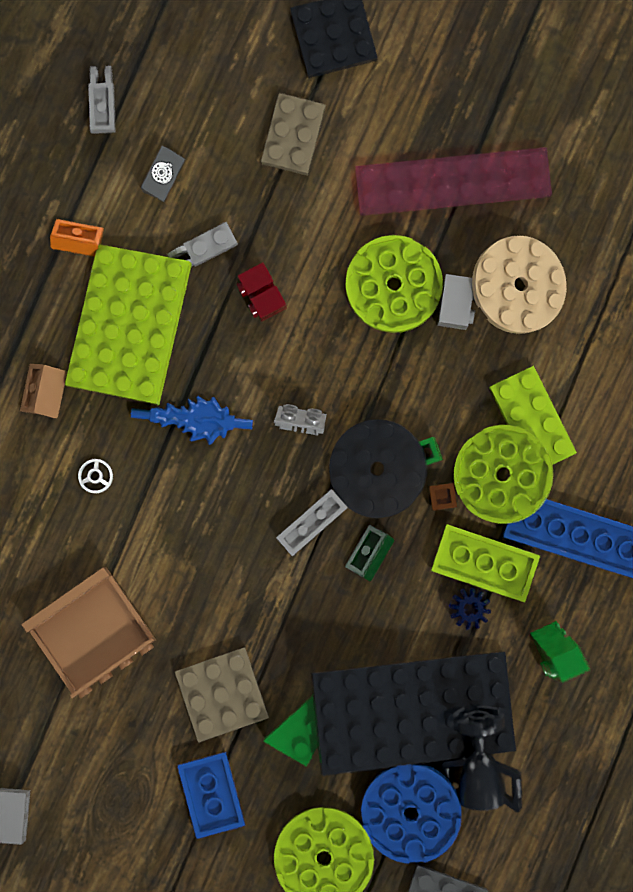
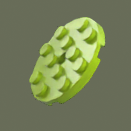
[346,235,443,333]
[454,425,553,524]
[274,807,374,892]

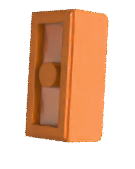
[50,219,103,257]

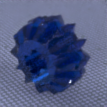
[449,588,491,630]

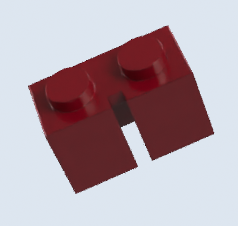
[236,262,287,322]

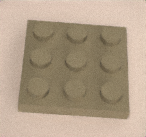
[175,647,269,743]

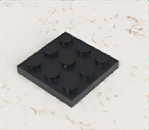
[290,0,378,78]

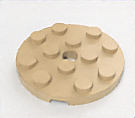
[472,236,566,334]

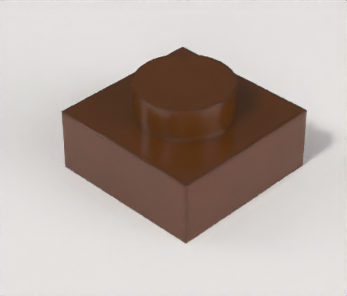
[429,483,457,511]

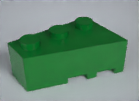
[530,621,590,683]
[263,695,318,767]

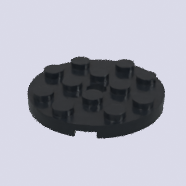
[329,420,427,518]

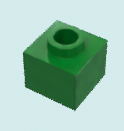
[419,437,443,465]

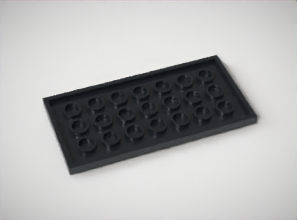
[311,651,516,776]

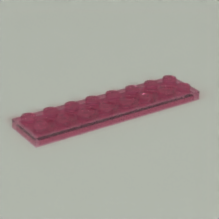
[355,147,552,216]

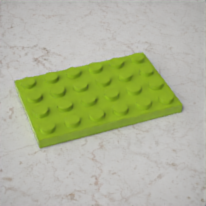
[65,244,192,405]

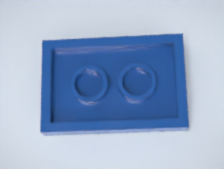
[178,752,245,839]

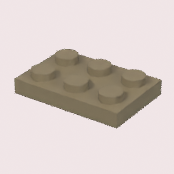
[261,93,326,176]

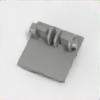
[274,404,327,435]

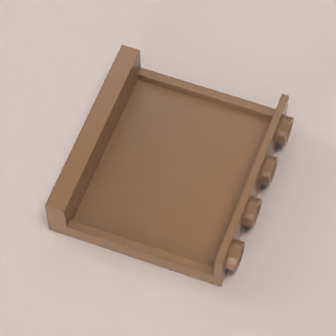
[21,567,156,699]

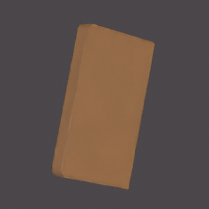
[20,364,67,418]

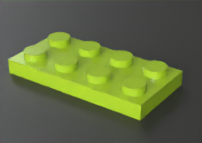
[489,366,577,465]
[431,524,540,603]

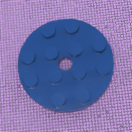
[361,763,462,864]

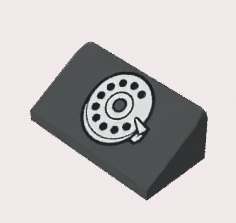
[141,146,185,202]

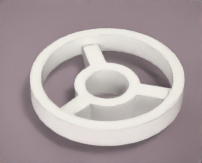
[78,459,113,493]

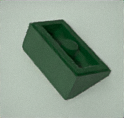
[345,525,394,581]

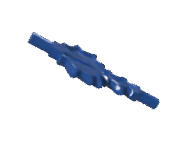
[131,396,253,445]

